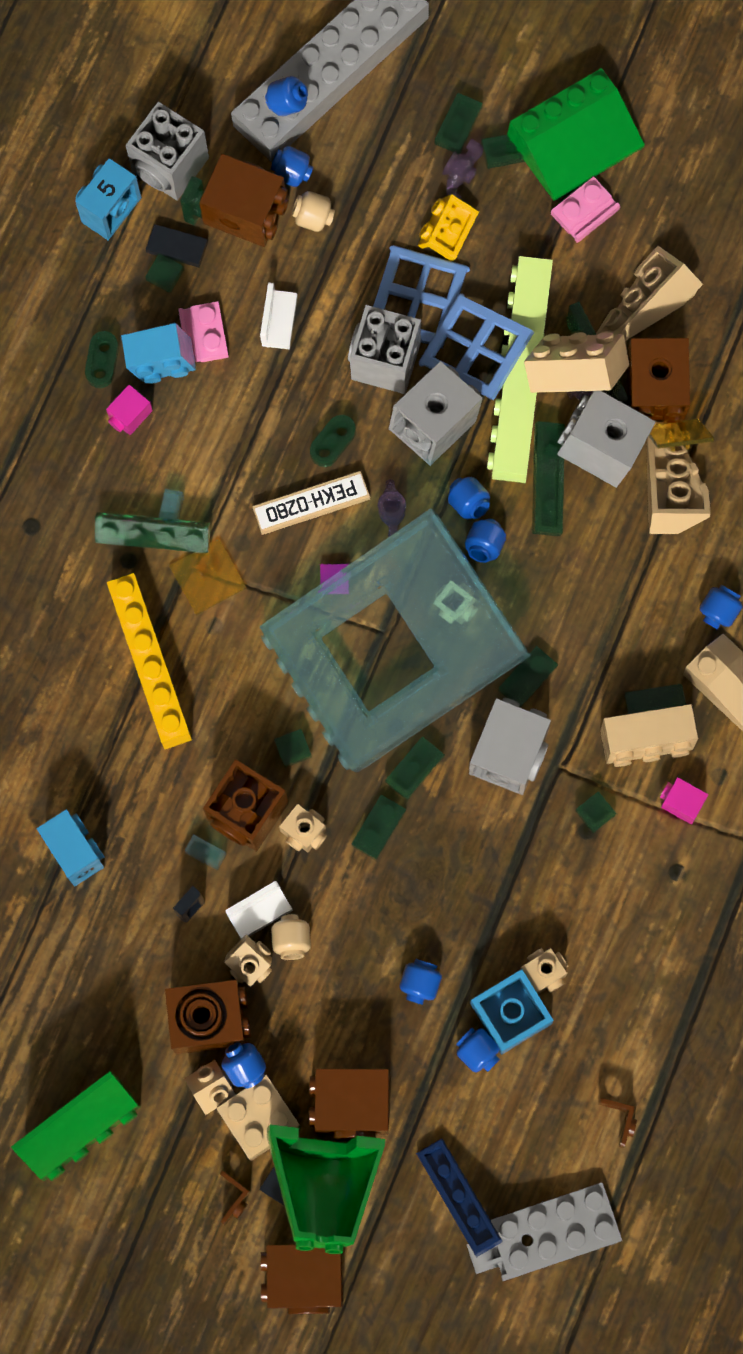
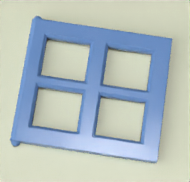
[373,245,470,348]
[419,294,534,400]

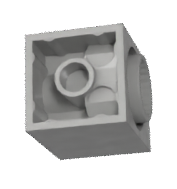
[126,102,209,201]
[348,305,421,394]
[389,361,483,466]
[557,391,656,488]
[469,698,551,795]

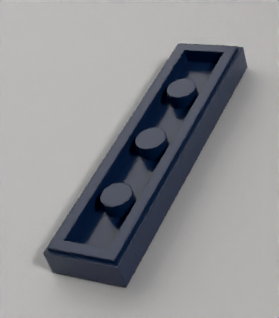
[416,1139,502,1257]

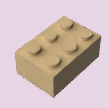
[524,331,629,393]
[600,704,698,767]

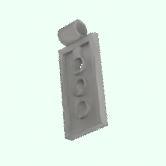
[467,1183,622,1281]

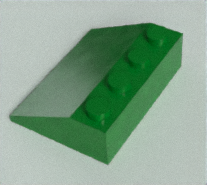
[507,68,645,201]
[11,1071,140,1181]

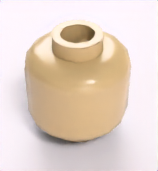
[292,191,335,232]
[271,914,311,960]

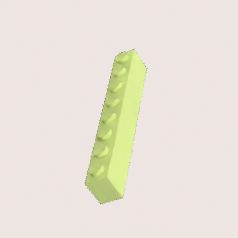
[487,256,553,483]

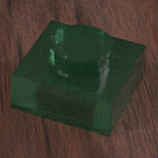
[145,254,184,293]
[274,729,312,768]
[575,791,617,834]

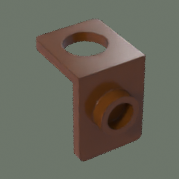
[598,1098,637,1148]
[219,1170,251,1225]

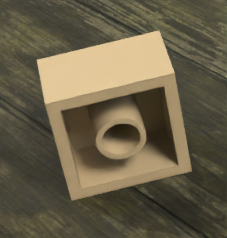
[216,1075,301,1161]

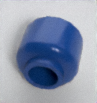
[265,76,308,117]
[270,146,313,187]
[448,477,490,519]
[465,519,506,563]
[699,585,743,629]
[399,959,442,1005]
[456,1027,500,1073]
[221,1042,266,1089]

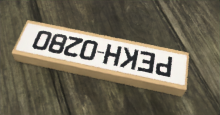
[252,471,370,535]

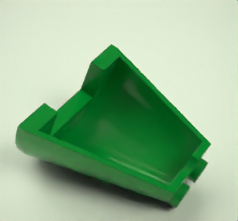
[267,1124,385,1254]

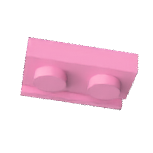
[551,177,620,243]
[178,301,229,362]

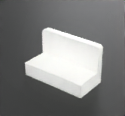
[260,282,298,350]
[225,881,293,939]

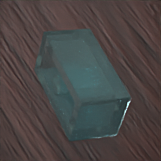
[157,489,184,531]
[184,834,227,870]

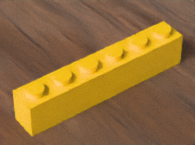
[107,573,192,750]

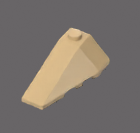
[595,246,703,341]
[647,422,710,534]
[683,634,743,731]

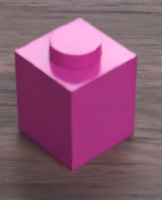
[106,385,153,435]
[660,777,709,825]

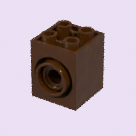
[199,154,289,248]
[627,338,690,424]
[203,759,288,852]
[165,980,251,1054]
[309,1069,389,1140]
[261,1245,343,1314]

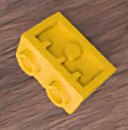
[418,194,479,261]

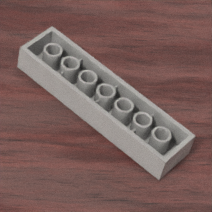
[231,0,429,163]

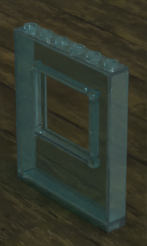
[259,508,531,773]

